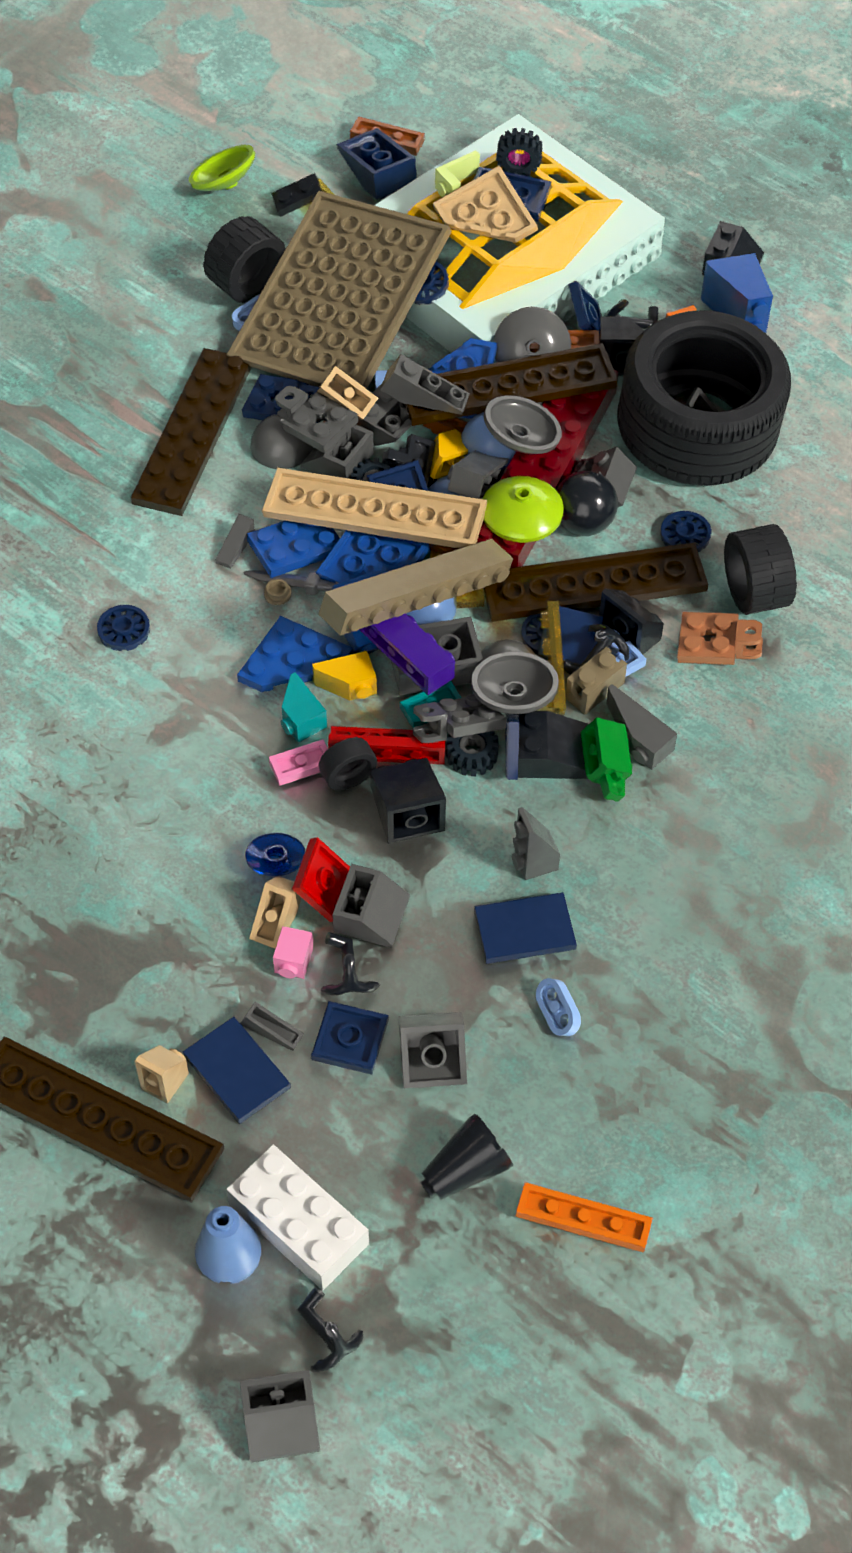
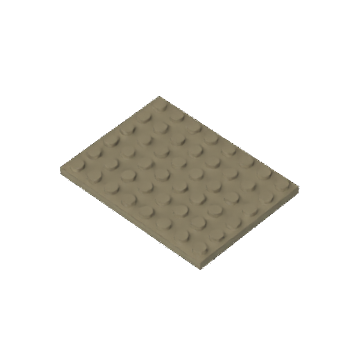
[227,191,452,389]

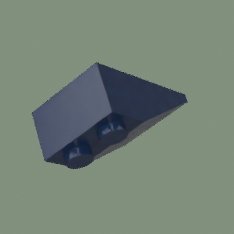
[337,128,417,200]

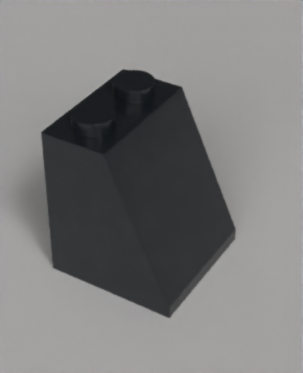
[370,758,446,844]

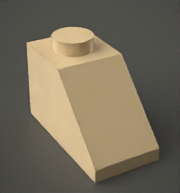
[317,366,378,420]
[249,876,301,949]
[135,1045,189,1104]

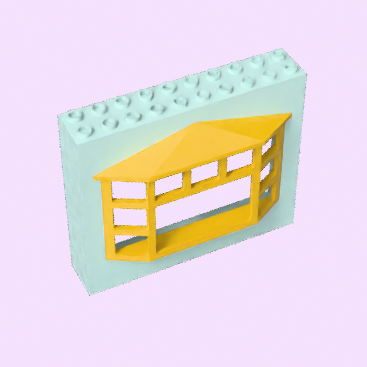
[374,114,665,363]

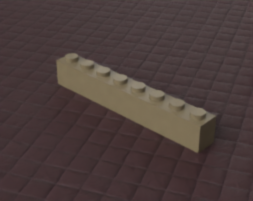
[318,539,513,635]

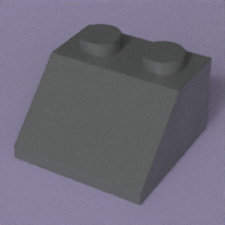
[398,1012,467,1089]

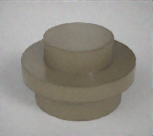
[264,579,292,605]

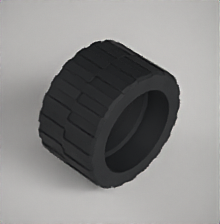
[203,216,286,303]
[724,524,797,615]

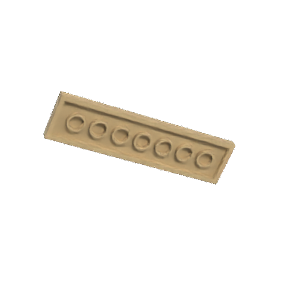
[262,468,487,549]

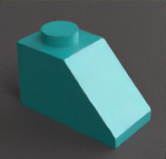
[280,672,327,743]

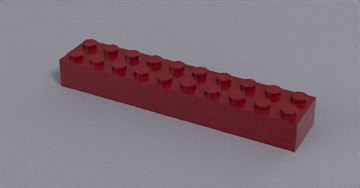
[476,369,619,568]

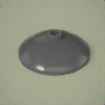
[493,307,571,363]
[484,396,562,455]
[472,652,559,715]

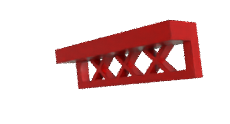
[328,726,446,765]

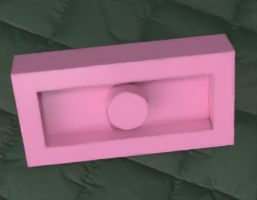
[269,739,328,786]

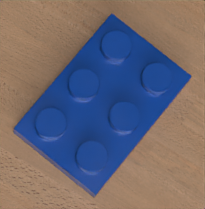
[247,521,340,578]

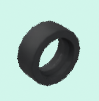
[318,737,378,791]

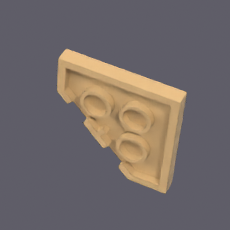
[433,166,538,243]

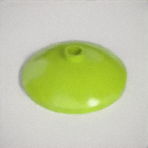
[188,144,256,191]
[483,476,563,543]

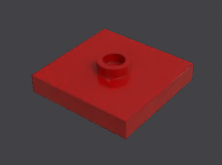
[292,837,350,922]

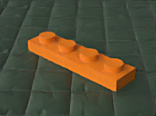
[516,1182,653,1253]

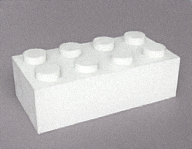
[226,1144,369,1291]

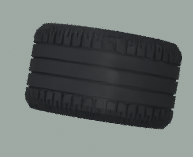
[617,310,791,486]

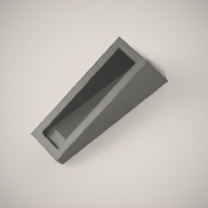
[215,514,255,569]
[240,1002,304,1051]

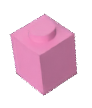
[273,926,313,979]

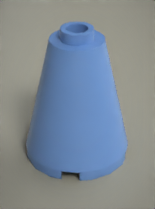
[195,1206,261,1284]

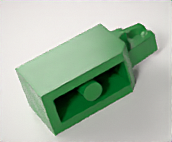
[581,717,632,802]

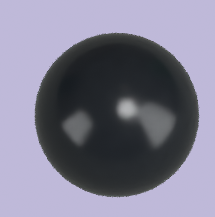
[556,471,618,536]

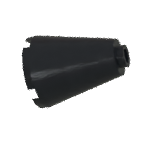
[420,1114,514,1200]

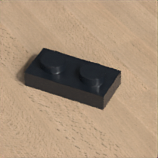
[271,173,323,217]

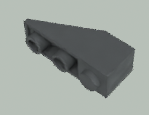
[380,354,470,415]
[512,807,560,880]

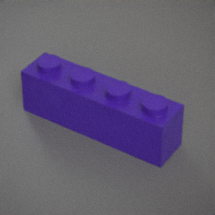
[359,614,455,695]

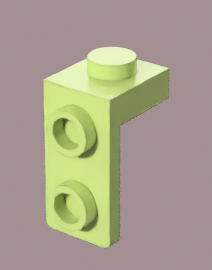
[435,150,480,198]

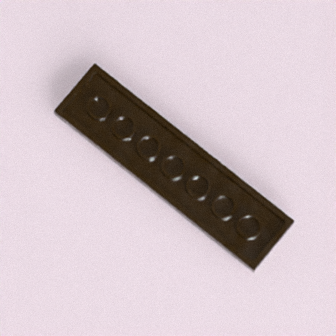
[405,343,618,426]
[131,348,252,516]
[483,542,708,622]
[0,1036,225,1203]

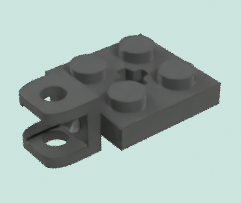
[275,386,359,453]
[413,694,506,743]

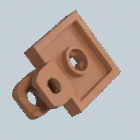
[677,612,763,665]

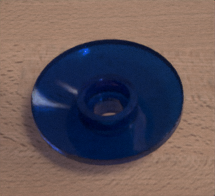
[245,833,305,877]

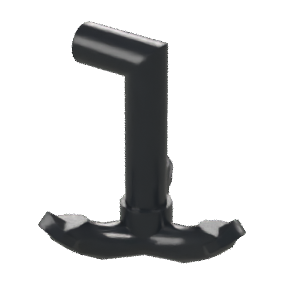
[603,299,658,329]
[561,624,630,675]
[321,932,380,996]
[297,1287,363,1372]

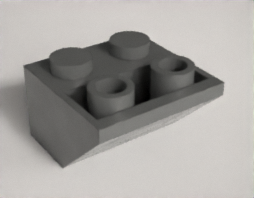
[356,384,412,446]
[301,424,374,479]
[574,446,637,507]
[333,864,410,948]
[240,1370,320,1463]

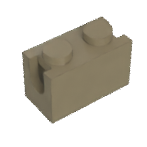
[565,647,627,715]

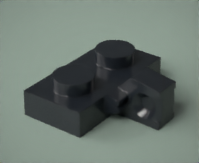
[382,434,436,488]

